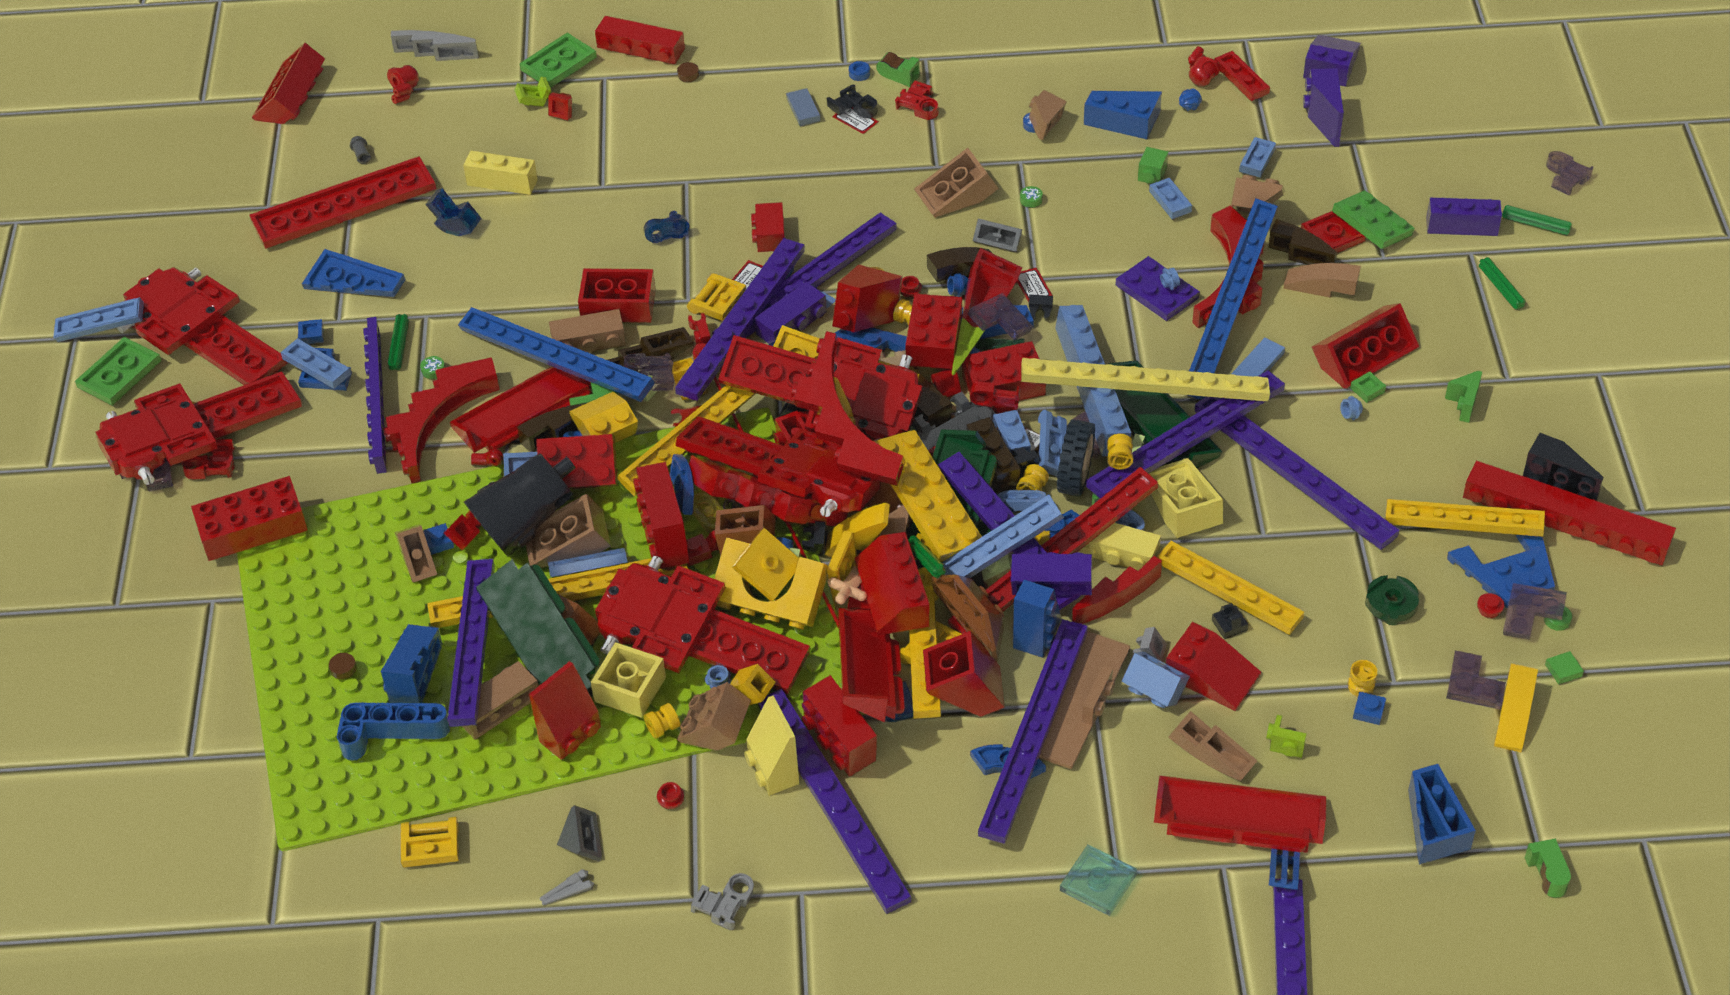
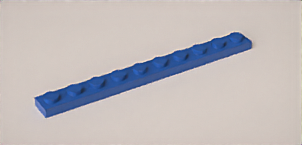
[1188,198,1278,400]
[458,307,655,402]

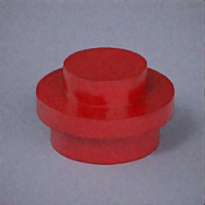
[900,276,922,297]
[1477,593,1504,618]
[657,782,684,809]

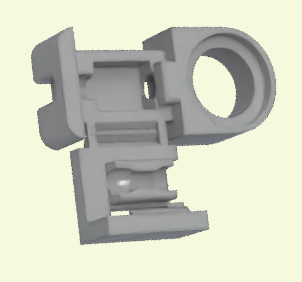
[691,873,754,930]

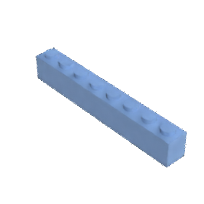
[1055,305,1131,456]

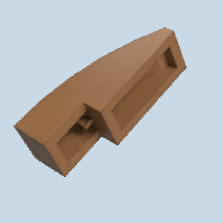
[1283,263,1361,298]
[1168,711,1257,781]

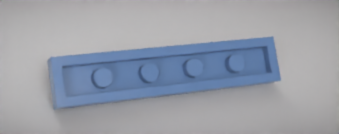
[942,494,1064,578]

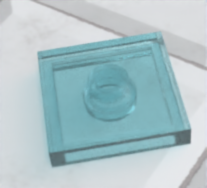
[1060,844,1137,916]

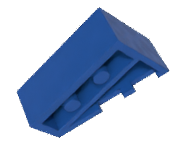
[1084,91,1162,139]
[1013,580,1062,658]
[381,624,443,703]
[1408,764,1476,865]

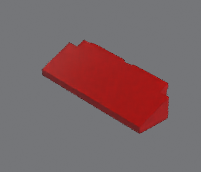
[449,366,592,453]
[838,608,905,723]
[1154,775,1326,853]

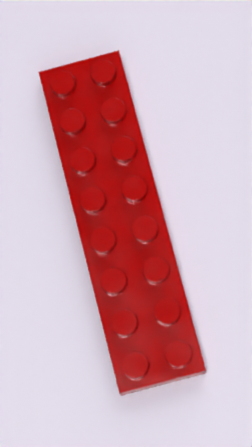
[249,156,436,249]

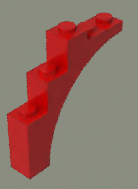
[1192,205,1264,328]
[791,331,905,486]
[383,357,500,484]
[689,455,848,527]

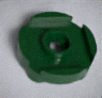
[1365,575,1419,626]

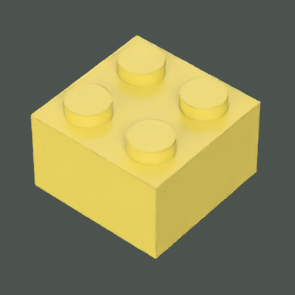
[591,642,666,718]

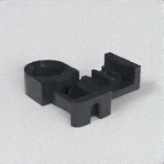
[826,84,878,118]

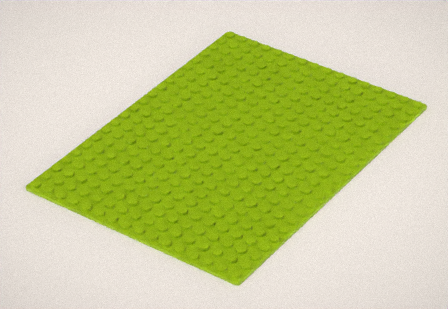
[237,407,865,851]

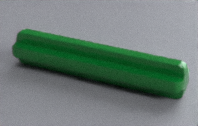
[1502,205,1572,235]
[1479,257,1526,310]
[387,314,409,371]
[908,536,946,578]

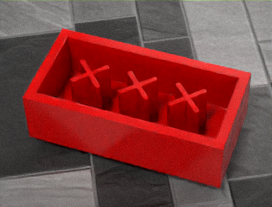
[633,462,690,569]
[191,476,308,561]

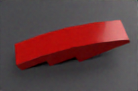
[1072,556,1162,624]

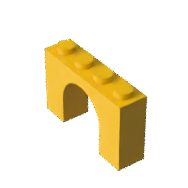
[714,538,828,630]

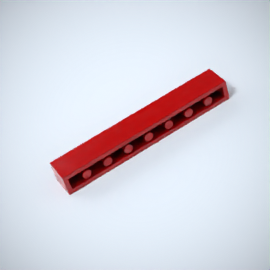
[1463,460,1676,566]

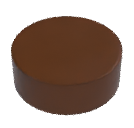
[677,62,699,82]
[329,653,357,679]

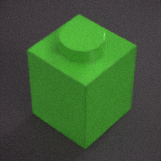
[1138,147,1168,184]

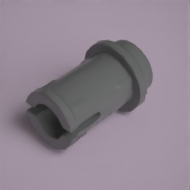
[350,136,371,164]

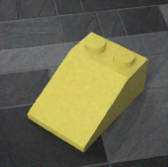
[1149,458,1223,538]
[744,696,799,796]

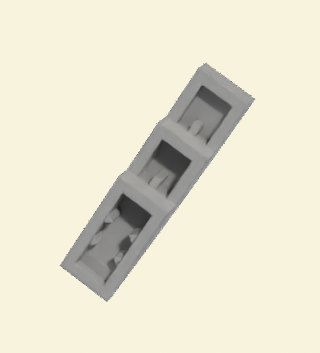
[391,30,479,61]

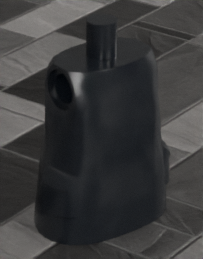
[464,453,576,557]

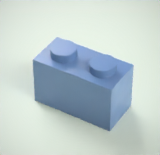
[1121,652,1190,708]

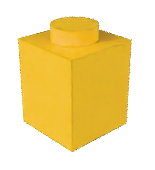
[730,664,775,706]

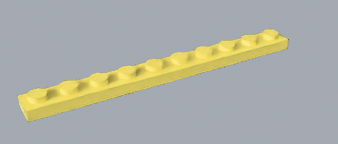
[1021,358,1270,401]

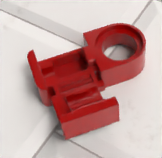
[895,80,939,120]
[970,382,1020,414]
[182,439,235,479]

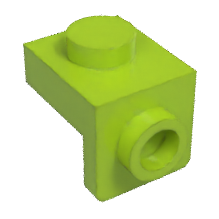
[515,77,551,107]
[1266,715,1307,758]

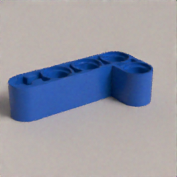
[337,703,450,760]

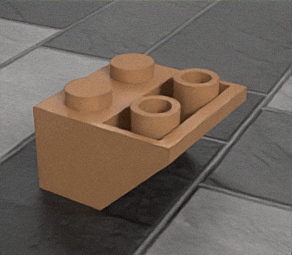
[1231,175,1285,213]
[677,682,751,751]

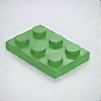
[519,32,597,87]
[1332,190,1415,249]
[75,337,162,406]

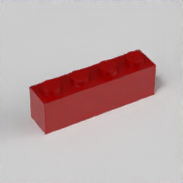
[595,15,685,64]

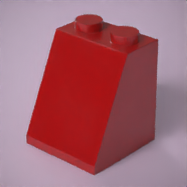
[832,265,903,332]
[923,631,1005,717]

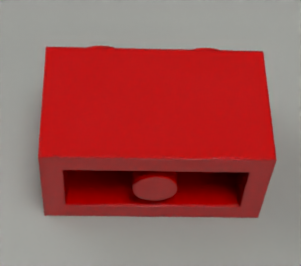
[751,202,785,252]

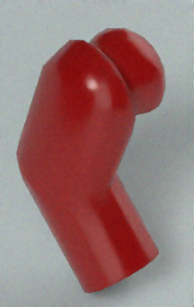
[471,449,504,466]

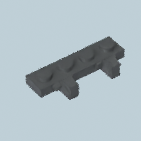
[912,391,996,450]

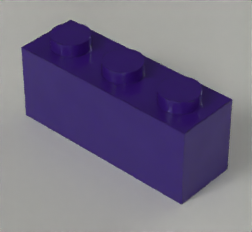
[1426,197,1502,236]
[754,282,827,346]
[1011,552,1092,595]

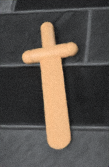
[828,565,867,604]

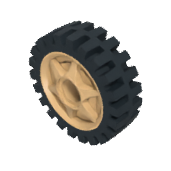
[1057,419,1095,496]

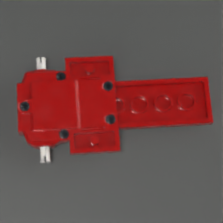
[117,267,288,385]
[718,335,922,441]
[95,371,302,485]
[675,416,881,517]
[595,556,811,694]

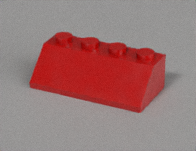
[251,43,326,124]
[1311,303,1420,389]
[855,532,930,635]

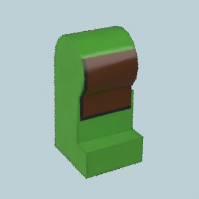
[876,52,920,87]
[1524,838,1571,898]

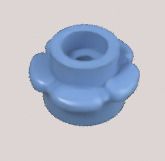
[1160,267,1180,290]
[1340,396,1363,420]
[705,665,731,688]

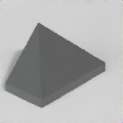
[972,218,1023,252]
[557,805,602,861]

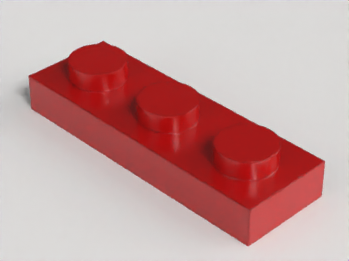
[1214,51,1270,101]

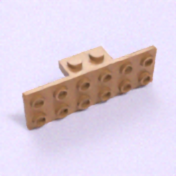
[1039,631,1130,769]

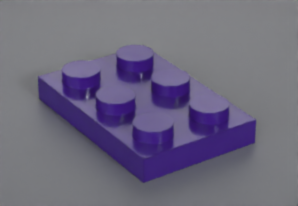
[1115,256,1200,322]

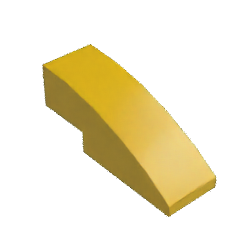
[825,503,890,558]
[1494,663,1538,752]

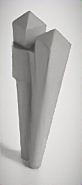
[540,869,594,906]

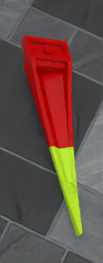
[952,248,1023,375]

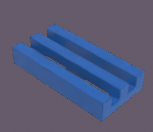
[1269,849,1300,890]

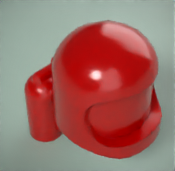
[1188,46,1221,87]
[387,65,419,104]

